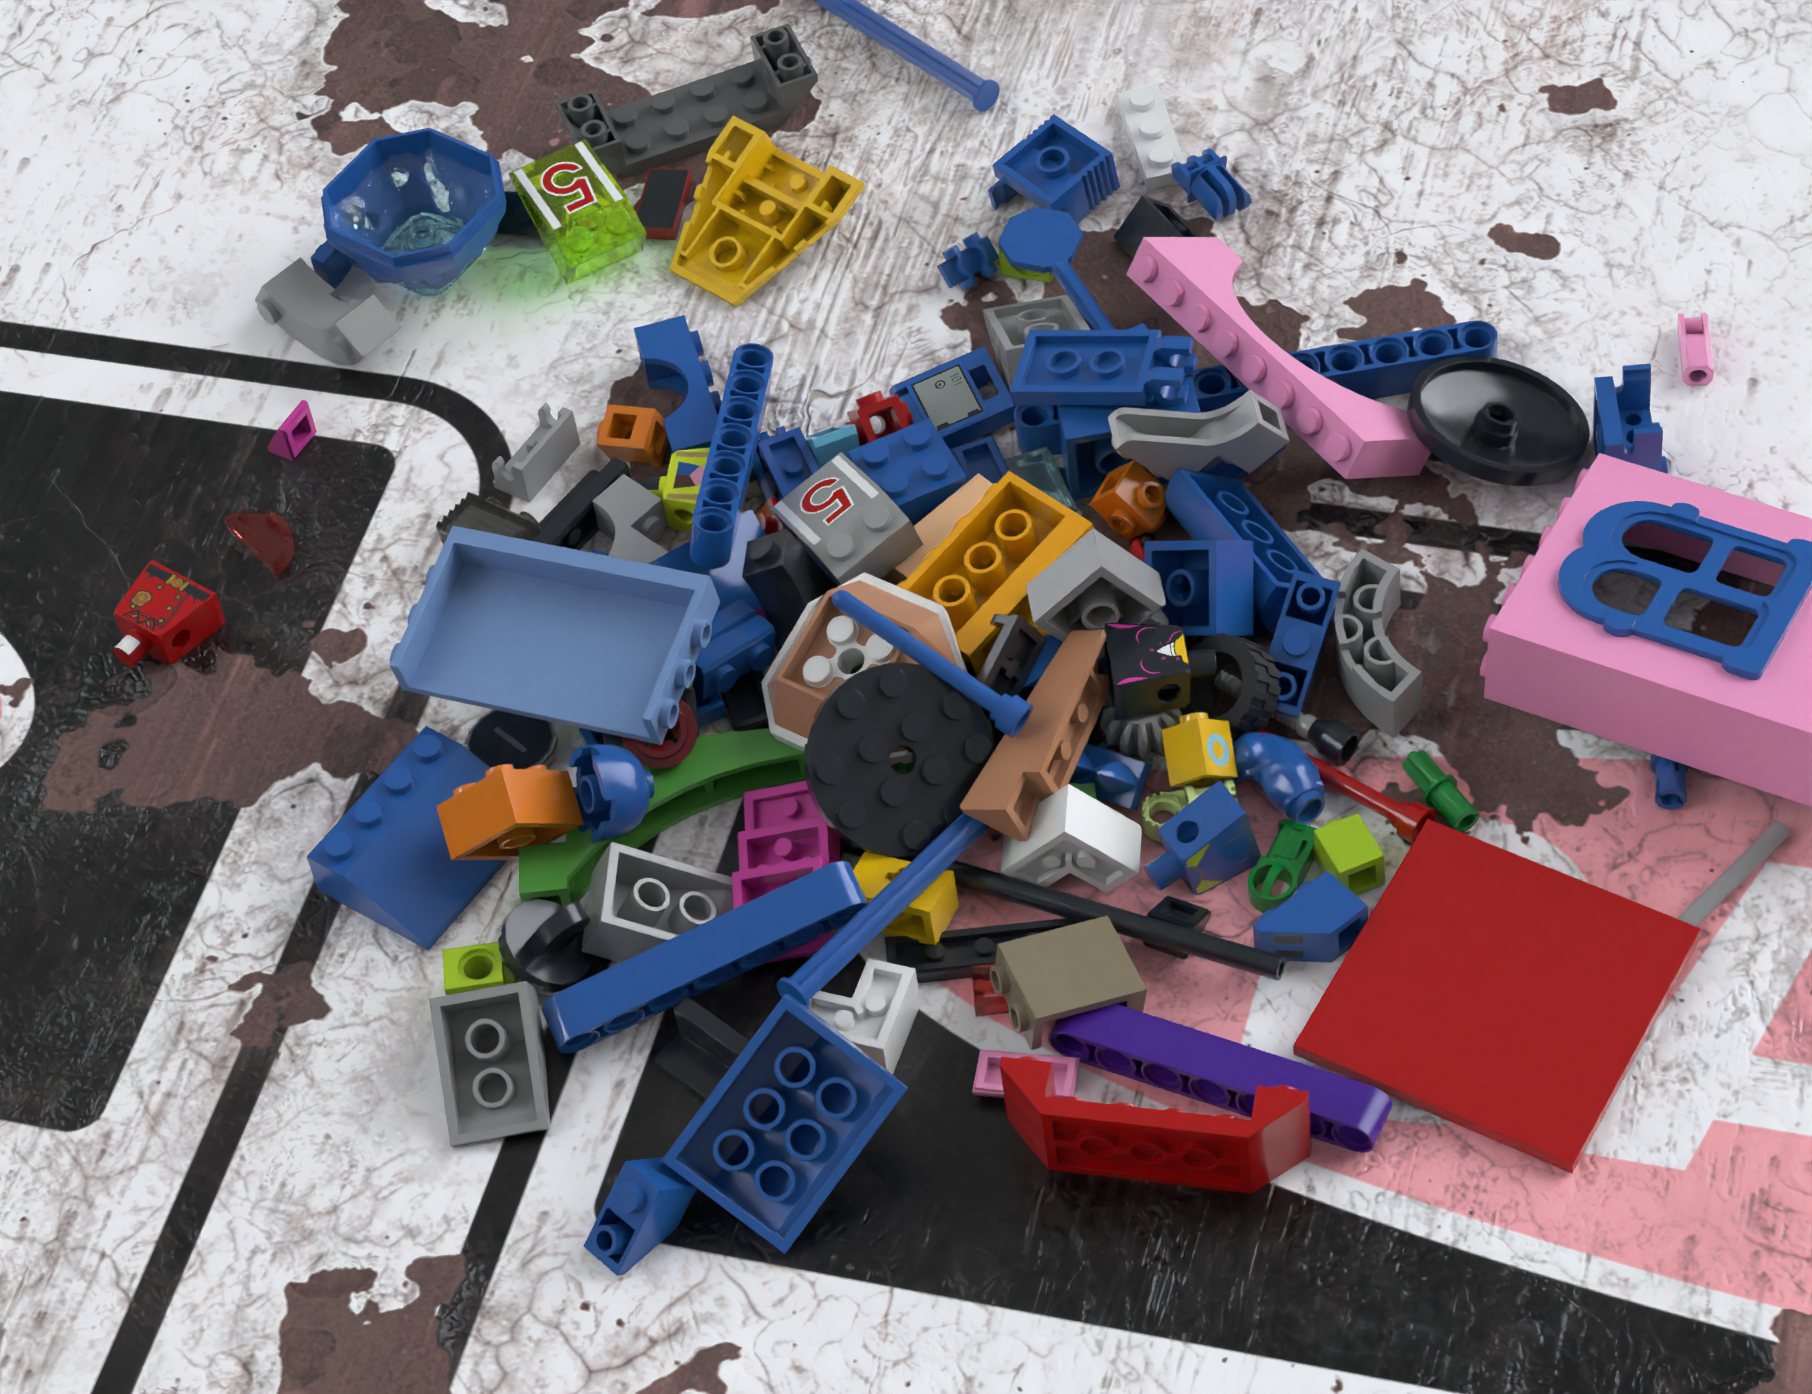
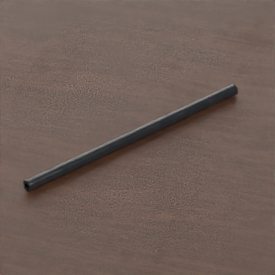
[840,837,1286,981]

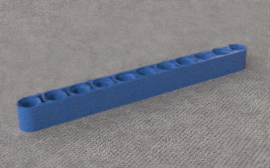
[1014,320,1498,458]

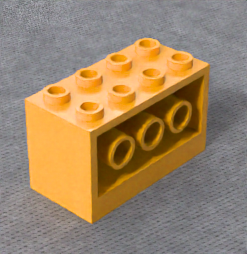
[897,471,1094,679]

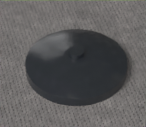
[1407,356,1590,486]

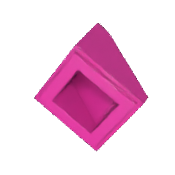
[267,400,317,461]

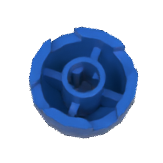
[568,744,655,843]

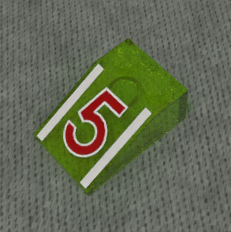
[509,139,647,285]

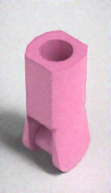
[1677,313,1714,386]

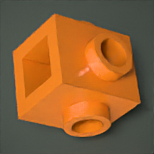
[1089,460,1167,540]

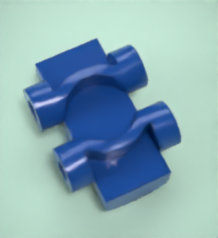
[937,232,999,291]

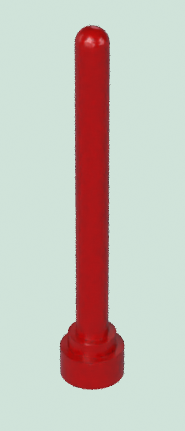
[1258,729,1436,843]

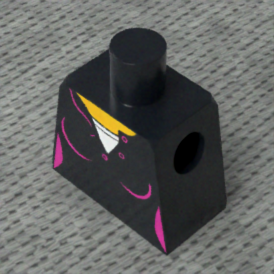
[1104,623,1217,721]

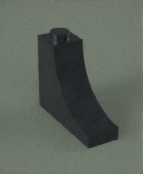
[742,529,837,653]

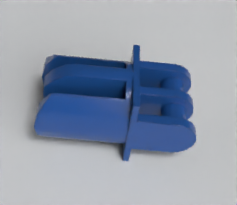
[1171,148,1251,222]

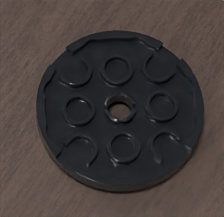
[804,663,996,858]

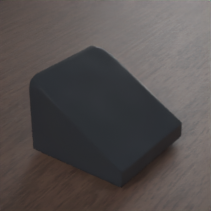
[1143,896,1211,959]

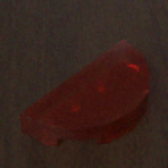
[224,510,295,577]

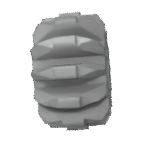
[1100,695,1182,762]

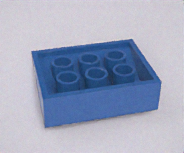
[306,726,508,950]
[662,993,908,1254]

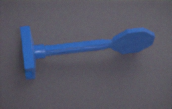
[998,207,1149,330]

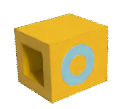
[1161,712,1238,788]

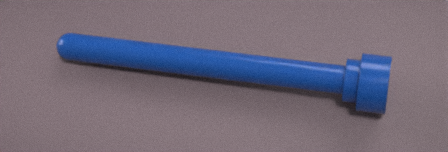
[832,590,1033,738]

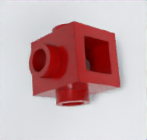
[845,390,913,446]

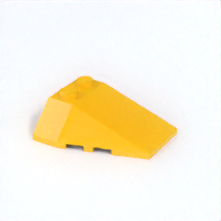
[669,116,865,307]

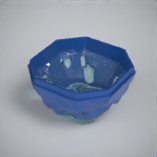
[321,128,506,296]

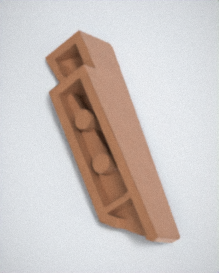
[960,630,1109,841]

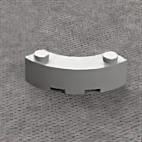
[255,257,402,365]
[1334,548,1422,738]

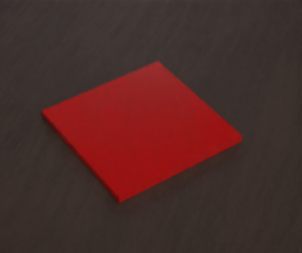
[1293,819,1701,1174]

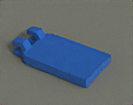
[1010,330,1198,406]

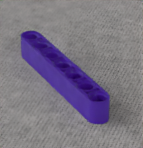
[1048,1004,1393,1153]

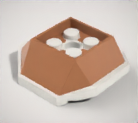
[761,572,968,765]

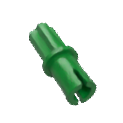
[1402,750,1480,833]

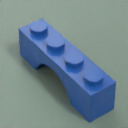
[634,315,721,455]

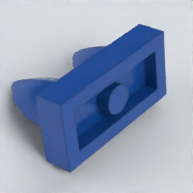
[1068,743,1152,811]

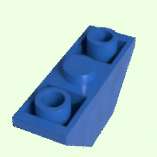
[1268,569,1341,718]

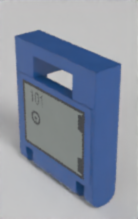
[889,346,1016,450]

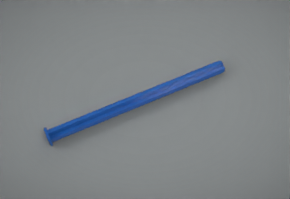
[812,0,1000,112]
[777,812,990,1008]

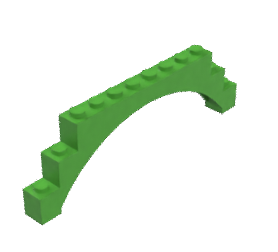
[519,718,1097,907]

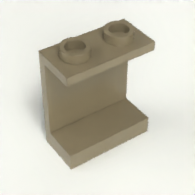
[990,916,1147,1050]

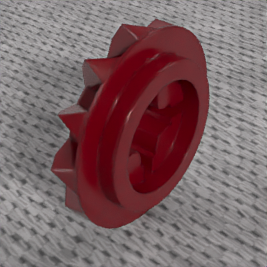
[622,699,698,770]

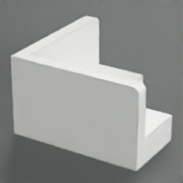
[1001,784,1142,893]
[809,958,921,1075]

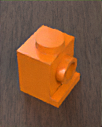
[596,404,668,468]

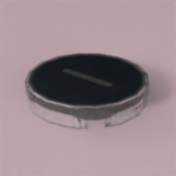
[464,709,559,769]

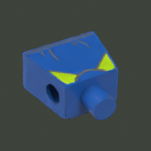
[1144,781,1261,895]

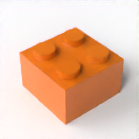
[436,764,584,860]

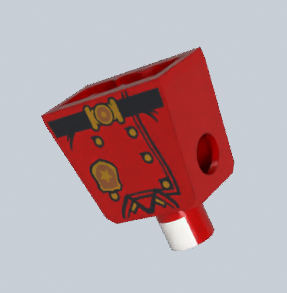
[113,560,226,668]

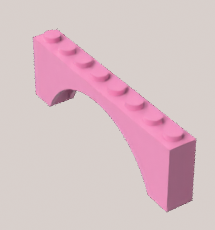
[1126,237,1431,479]

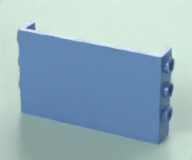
[390,526,720,745]

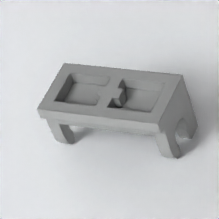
[492,403,580,503]

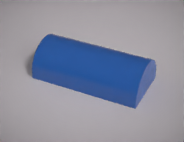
[1165,468,1322,634]

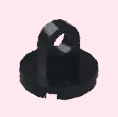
[498,899,593,993]

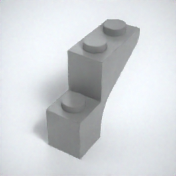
[1108,390,1290,481]
[592,474,669,564]

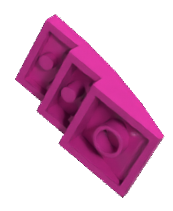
[732,781,840,964]

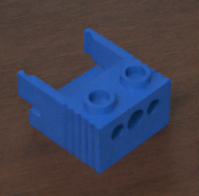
[988,114,1120,224]
[1592,363,1668,474]

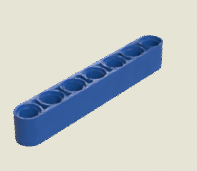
[689,343,774,569]
[541,861,868,1054]

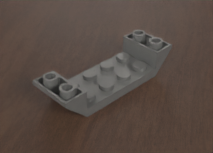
[555,23,818,178]

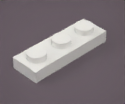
[1117,85,1185,191]

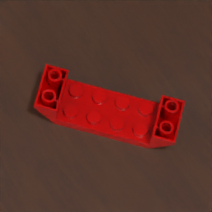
[1000,1056,1312,1194]

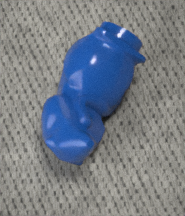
[1208,732,1325,825]

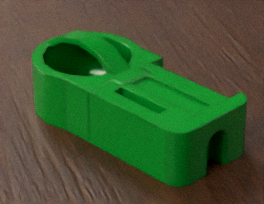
[1248,819,1317,913]

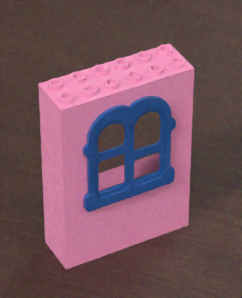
[1480,453,1812,807]

